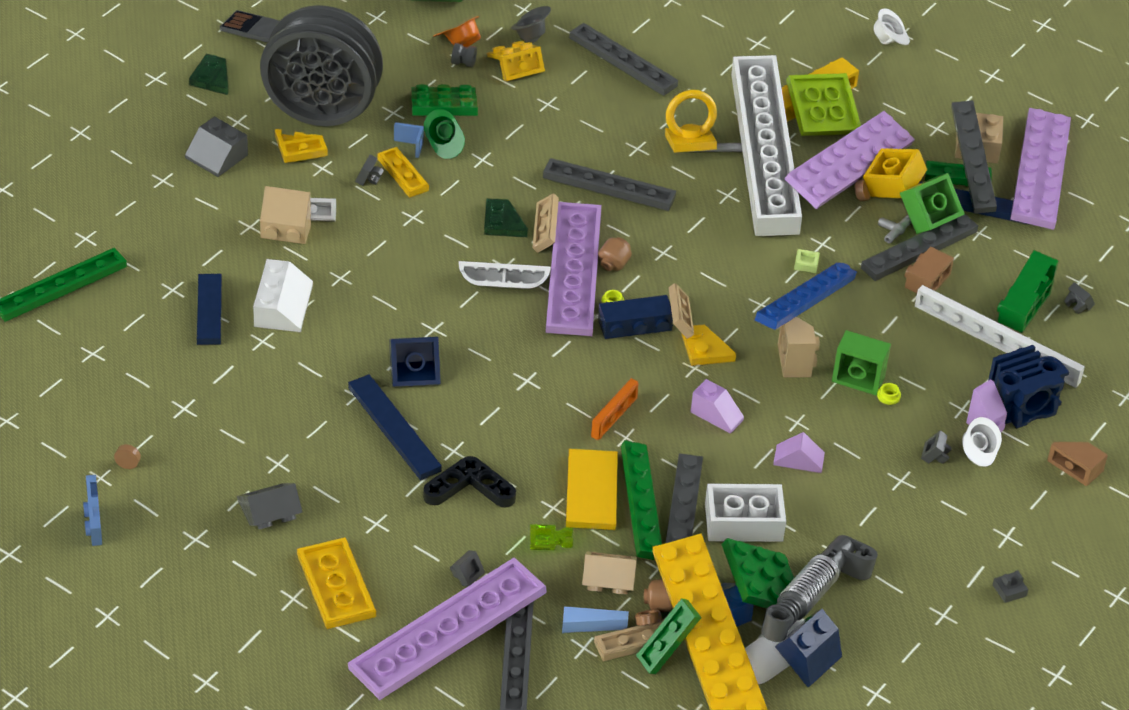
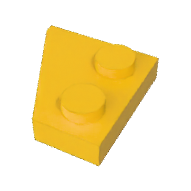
[275,129,328,163]
[681,324,736,366]

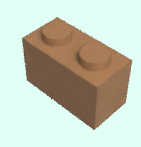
[905,246,954,293]

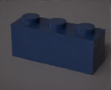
[598,295,673,339]

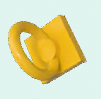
[665,90,717,153]

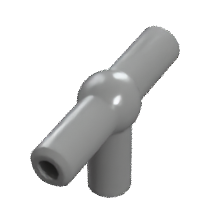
[878,215,911,243]

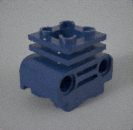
[988,345,1069,429]

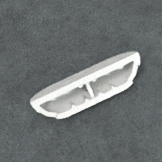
[459,261,551,289]
[745,618,805,684]

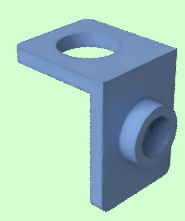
[394,122,424,158]

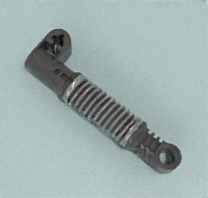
[761,535,878,642]

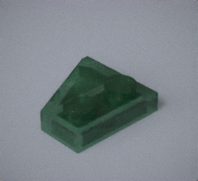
[189,54,229,95]
[484,198,528,237]

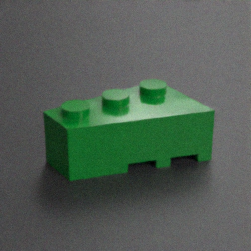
[997,250,1059,333]

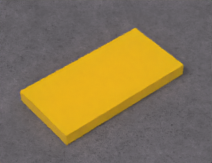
[566,449,618,530]
[297,537,376,629]

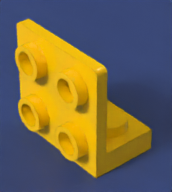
[487,41,545,81]

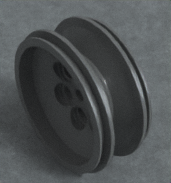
[260,5,383,126]

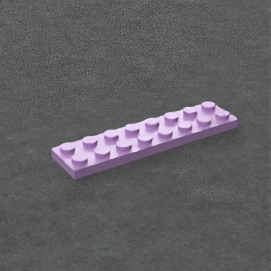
[1010,108,1071,230]
[785,111,915,209]
[546,202,601,336]
[348,558,547,700]

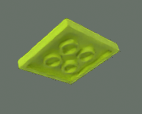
[786,73,861,136]

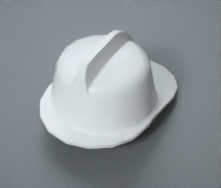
[874,9,910,45]
[962,417,1002,467]

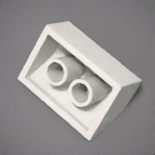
[253,259,313,332]

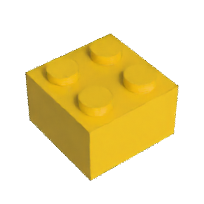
[863,148,927,198]

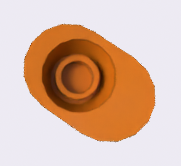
[433,16,481,47]

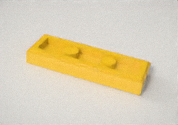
[377,147,429,198]

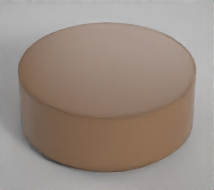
[855,179,870,201]
[114,444,141,469]
[635,609,662,626]

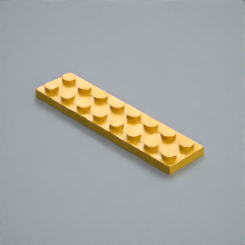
[652,533,768,710]

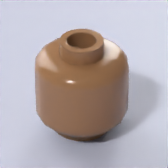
[598,237,632,271]
[644,579,673,613]

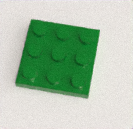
[411,84,478,116]
[721,538,795,608]

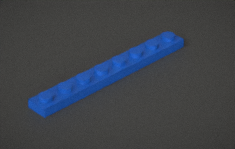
[755,262,857,330]

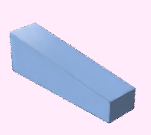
[562,606,629,633]

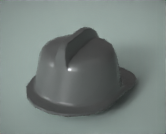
[511,6,551,43]

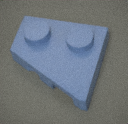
[83,475,102,546]

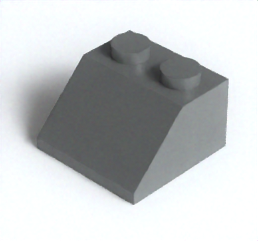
[185,116,248,177]
[237,483,303,529]

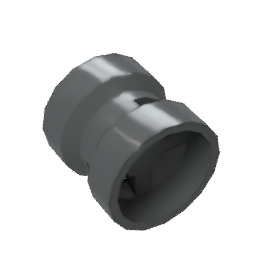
[451,43,477,68]

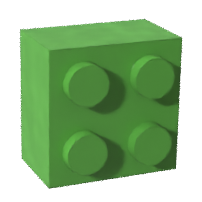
[900,173,965,234]
[832,330,891,396]

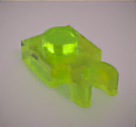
[530,524,573,550]

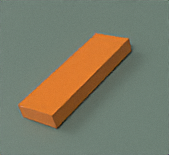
[591,378,639,440]

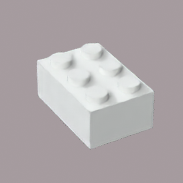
[705,484,786,542]

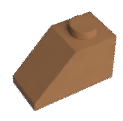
[1047,442,1108,486]

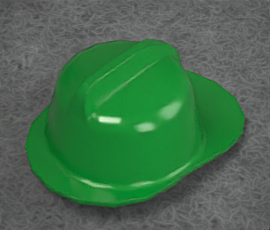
[424,109,465,159]

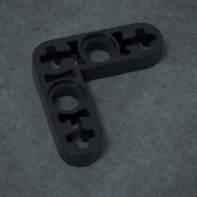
[423,456,516,508]

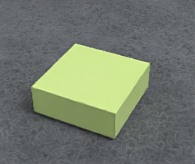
[794,249,820,273]

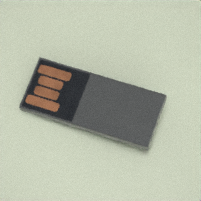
[220,10,280,43]

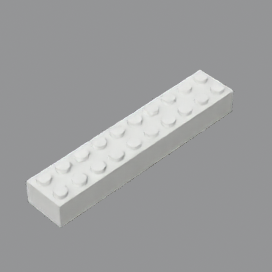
[731,55,802,236]

